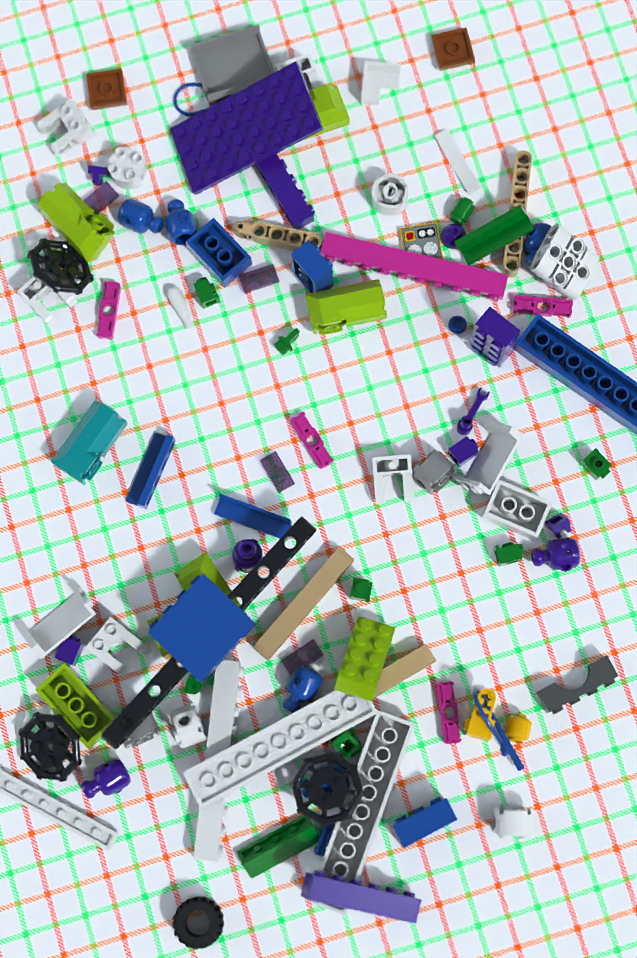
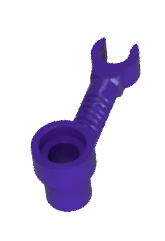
[456,387,490,435]

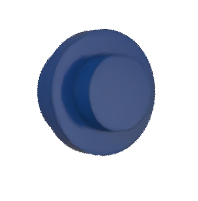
[448,315,467,334]

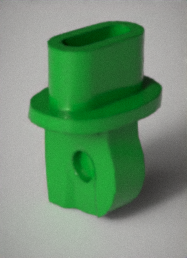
[273,327,300,356]
[184,674,203,695]

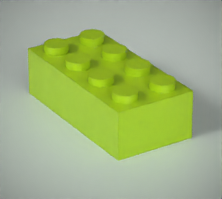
[334,616,396,702]
[35,663,116,749]

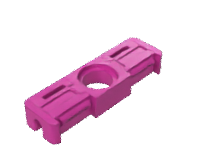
[96,281,122,340]
[513,295,573,318]
[291,412,334,470]
[436,681,462,744]

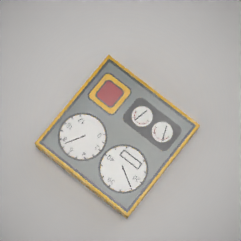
[400,222,443,259]

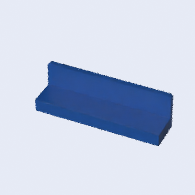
[126,433,176,510]
[214,494,293,539]

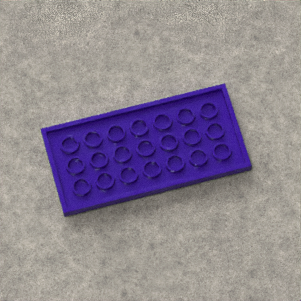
[169,61,324,195]

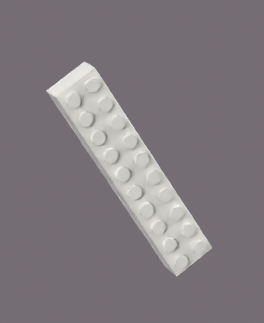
[307,710,415,916]

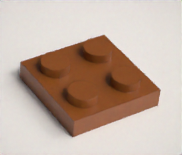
[431,27,475,71]
[86,68,128,110]

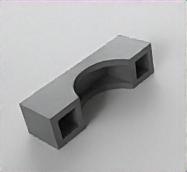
[536,655,619,715]

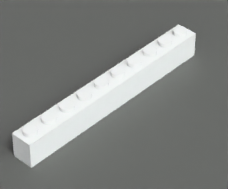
[193,660,244,862]

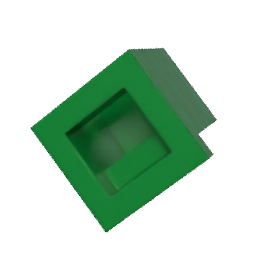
[193,277,220,309]
[580,448,612,480]
[493,542,525,567]
[350,577,373,602]
[331,729,362,759]

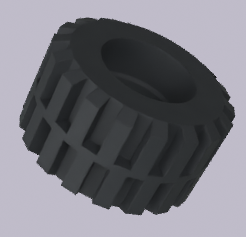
[172,896,225,950]

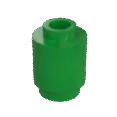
[449,197,475,226]

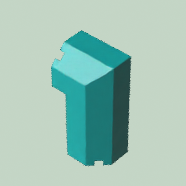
[51,400,128,485]

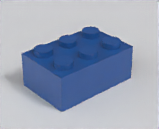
[186,217,252,288]
[290,240,334,293]
[392,796,458,848]

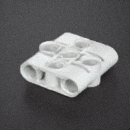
[529,224,599,301]

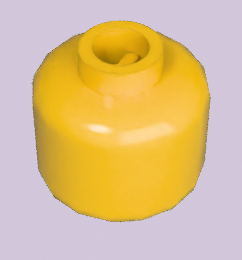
[504,713,532,744]

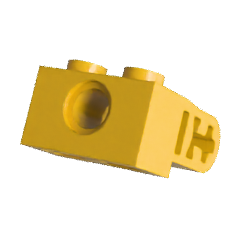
[462,688,496,742]

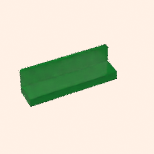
[454,205,534,266]
[237,815,319,879]

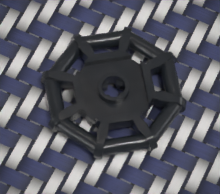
[27,238,94,295]
[18,712,82,782]
[290,750,365,827]

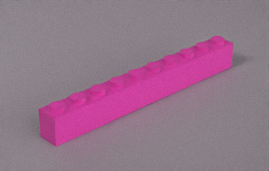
[320,232,509,302]

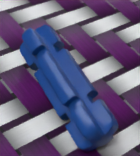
[313,823,336,857]

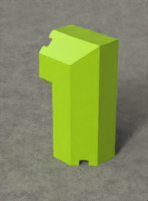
[302,85,350,141]
[38,182,115,263]
[305,279,387,335]
[173,552,247,614]

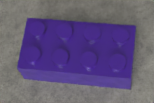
[470,306,520,368]

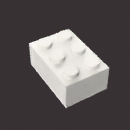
[482,480,553,541]

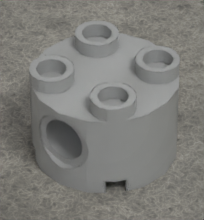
[413,449,457,495]
[123,711,161,749]

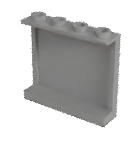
[190,24,275,107]

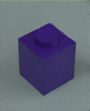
[448,436,479,468]
[54,635,84,667]

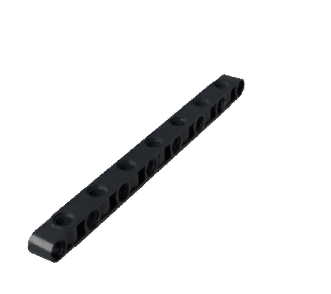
[101,516,317,750]

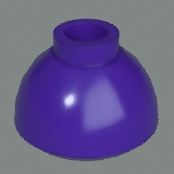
[440,223,466,249]

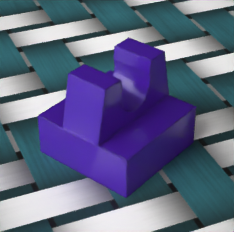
[87,165,109,186]
[545,512,571,539]

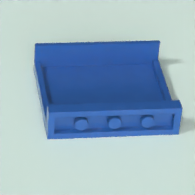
[148,574,257,683]

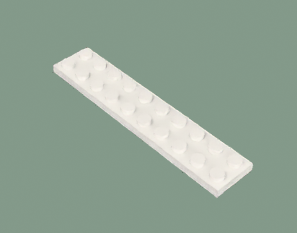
[183,690,378,809]

